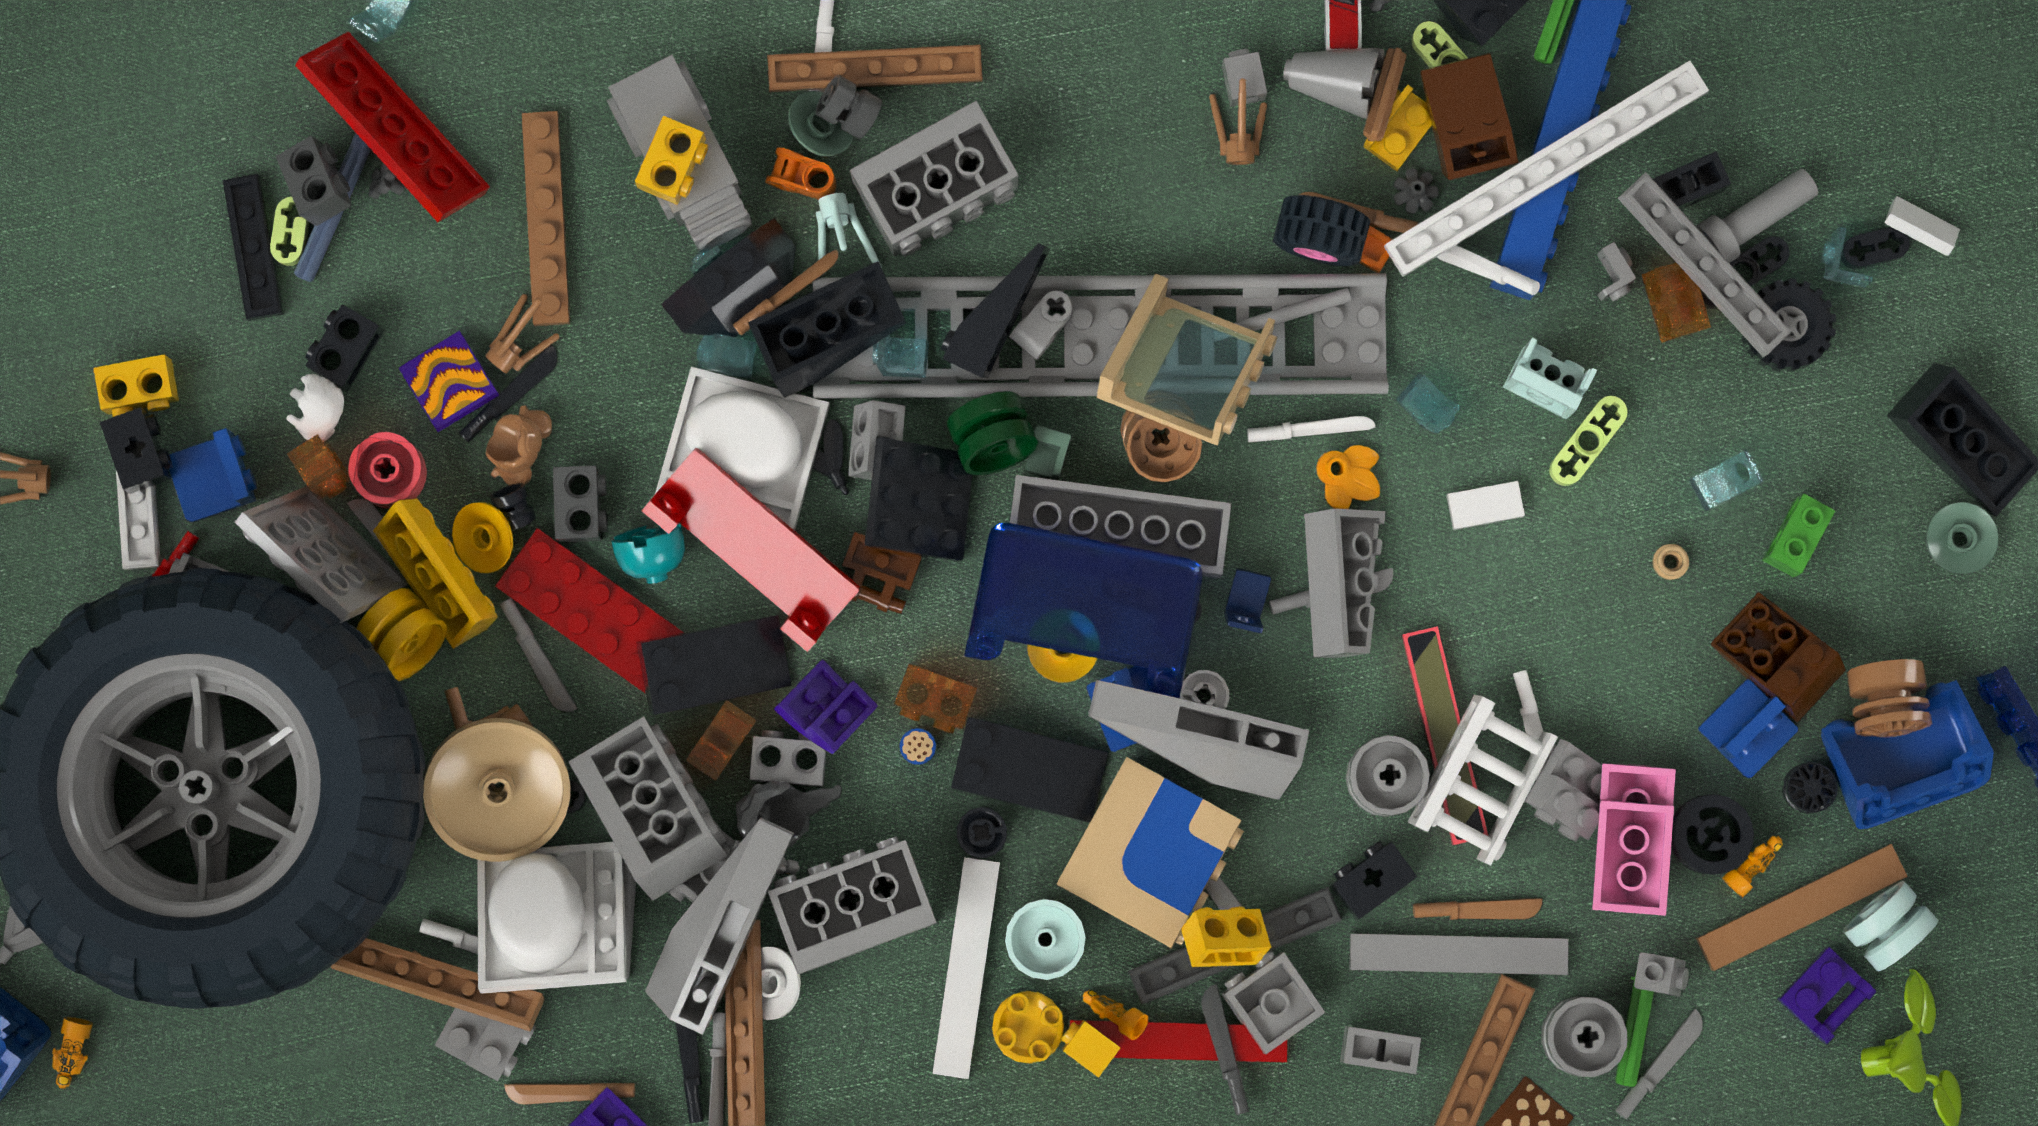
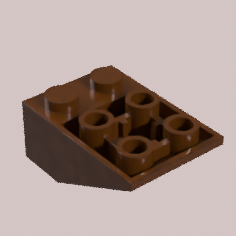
[1420,53,1519,180]
[1711,592,1846,722]

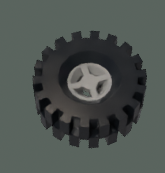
[1741,278,1836,372]

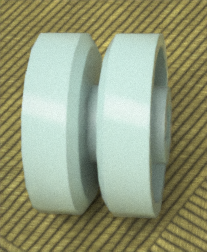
[1843,881,1939,972]
[1005,899,1086,980]

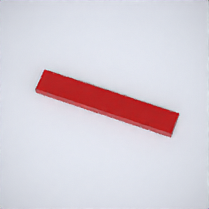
[1069,1020,1287,1063]

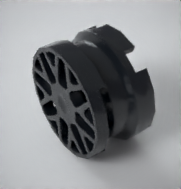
[1782,762,1838,814]
[957,807,1007,858]

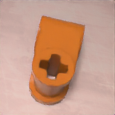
[765,148,837,200]

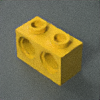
[635,115,709,205]
[93,354,179,417]
[1181,906,1271,967]
[1061,1020,1120,1078]

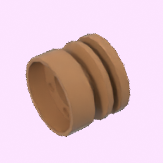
[1120,392,1202,482]
[1847,659,1932,737]

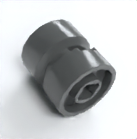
[815,75,882,139]

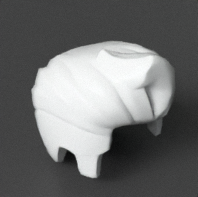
[286,374,344,446]

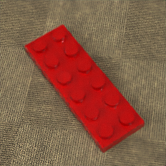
[295,31,490,222]
[495,528,684,712]

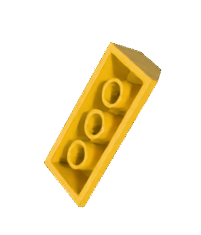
[373,498,498,649]

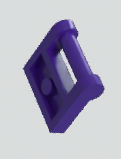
[1778,947,1876,1045]

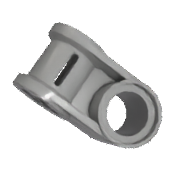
[1009,291,1072,360]

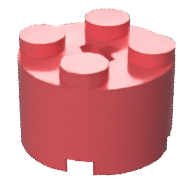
[348,432,427,509]

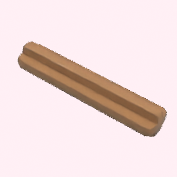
[1363,47,1407,142]

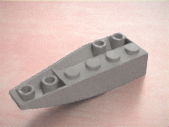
[1088,680,1309,800]
[645,818,794,1035]

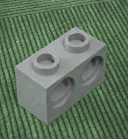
[848,400,905,480]
[749,730,827,787]
[1340,1026,1421,1074]

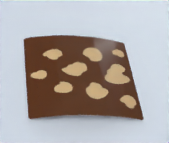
[1484,1076,1573,1126]

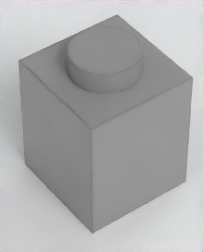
[1222,49,1267,107]

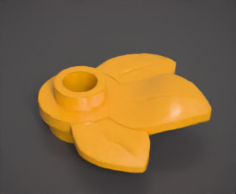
[1316,445,1380,509]

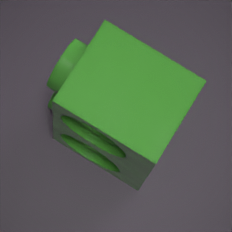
[1762,493,1835,578]

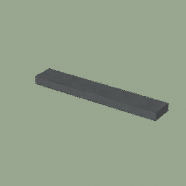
[1128,887,1342,1004]

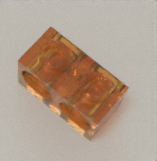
[1642,263,1711,343]
[287,434,350,498]
[894,664,977,734]
[686,700,757,781]

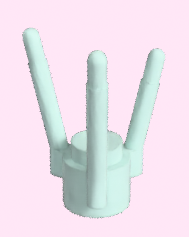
[815,193,882,276]

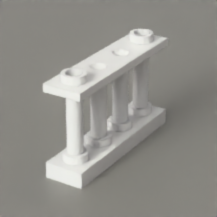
[1408,694,1558,866]

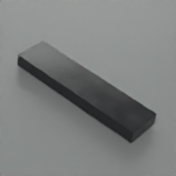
[223,174,283,321]

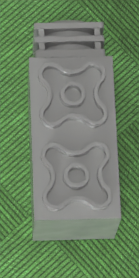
[606,55,753,252]

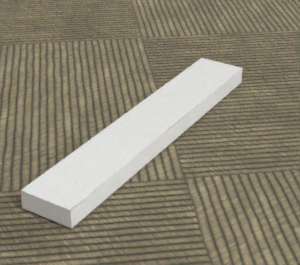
[933,857,1000,1079]

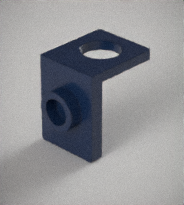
[1224,568,1271,633]

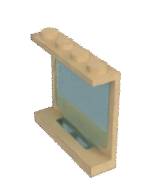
[1097,273,1277,446]

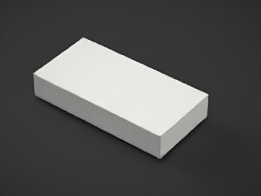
[1885,196,1960,256]
[1446,481,1525,530]

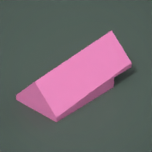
[1592,763,1676,916]

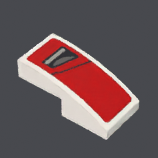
[1324,0,1362,51]

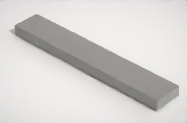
[1618,172,1792,357]
[1349,934,1568,975]

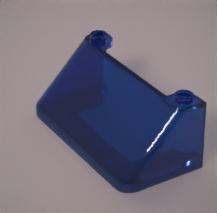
[964,523,1203,698]

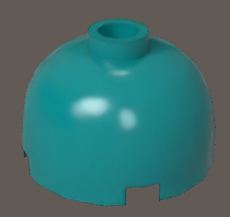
[611,523,685,584]

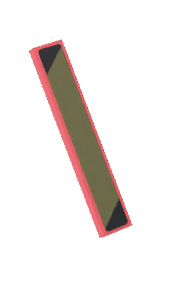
[1402,626,1488,845]

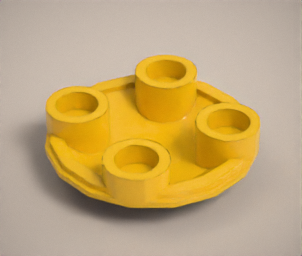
[992,991,1064,1064]

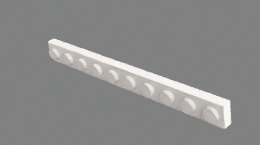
[1384,61,1709,277]

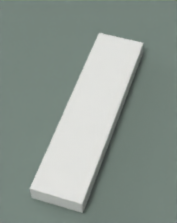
[116,442,161,570]

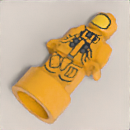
[1722,836,1783,898]
[1083,990,1148,1040]
[52,1017,93,1089]

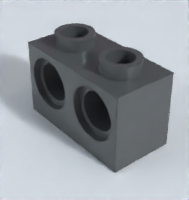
[276,135,352,226]
[553,466,608,543]

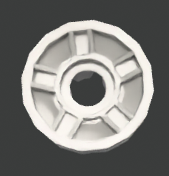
[1178,670,1229,709]

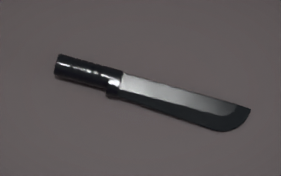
[459,344,557,443]
[675,1022,704,1124]

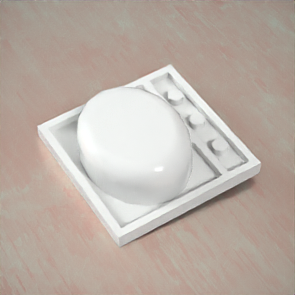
[655,367,830,531]
[478,842,627,994]

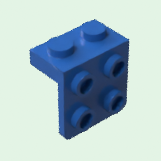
[169,428,257,522]

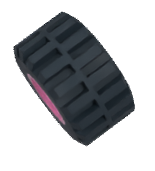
[1273,195,1371,266]

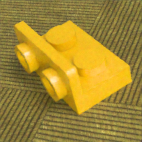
[1363,84,1432,172]

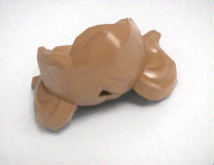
[486,405,552,485]

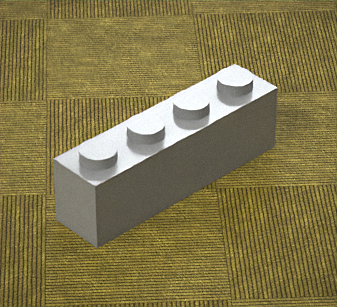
[1304,509,1386,658]

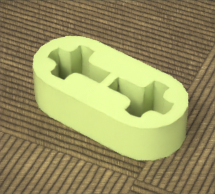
[270,197,310,266]

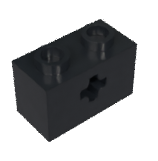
[1653,151,1731,210]
[100,407,173,494]
[1331,841,1417,920]

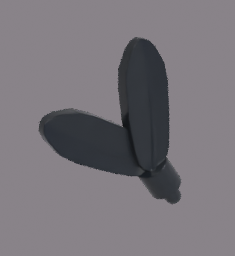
[812,419,849,495]

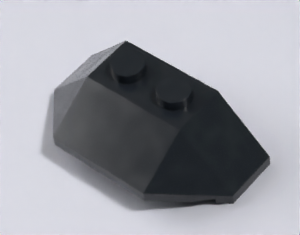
[661,218,796,339]

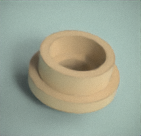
[1653,544,1689,580]

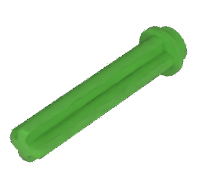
[1534,0,1575,64]
[1615,970,1654,1087]

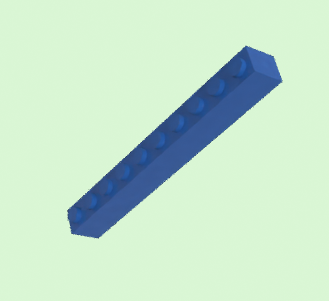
[1489,0,1631,300]

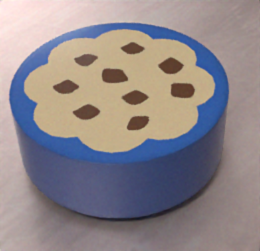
[900,728,936,765]

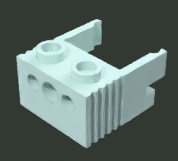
[1503,337,1597,420]

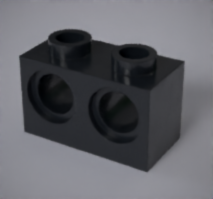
[305,304,384,392]

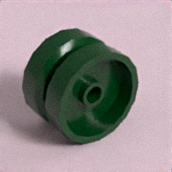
[947,391,1038,475]

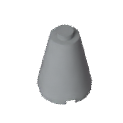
[1283,47,1385,119]

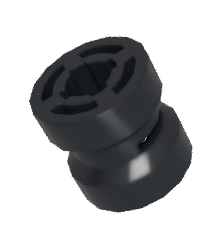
[490,483,536,530]

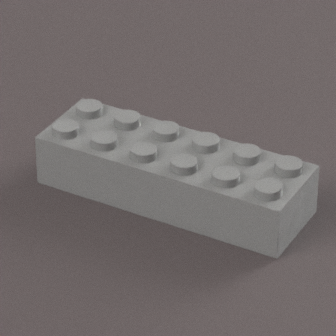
[1007,475,1231,579]

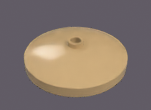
[423,718,570,862]

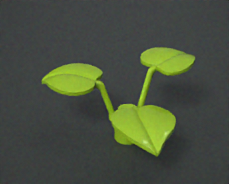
[1861,969,1962,1126]

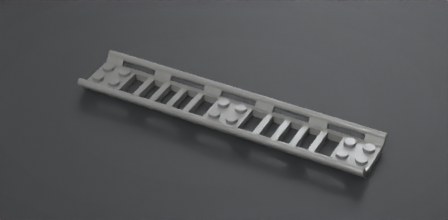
[813,273,1389,398]

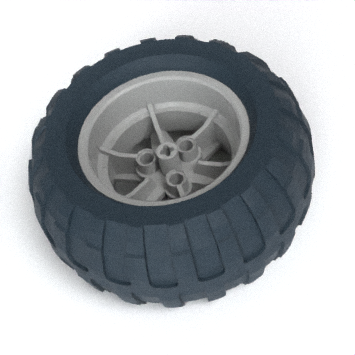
[0,568,426,1009]

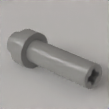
[1696,169,1818,263]

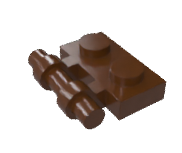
[842,532,922,614]

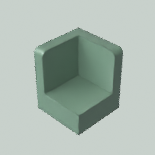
[1025,425,1072,480]

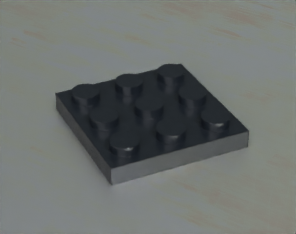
[864,438,972,561]

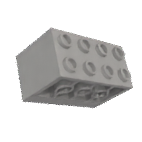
[850,101,1019,257]
[568,716,728,901]
[768,836,937,974]

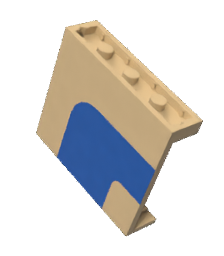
[1056,757,1244,949]

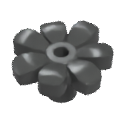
[368,163,405,200]
[1393,169,1438,214]

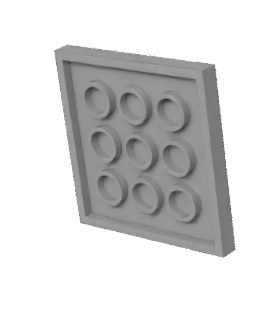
[234,486,409,623]

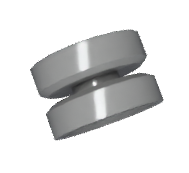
[1345,735,1430,817]
[1541,996,1627,1077]

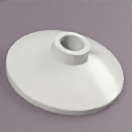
[761,947,801,1020]

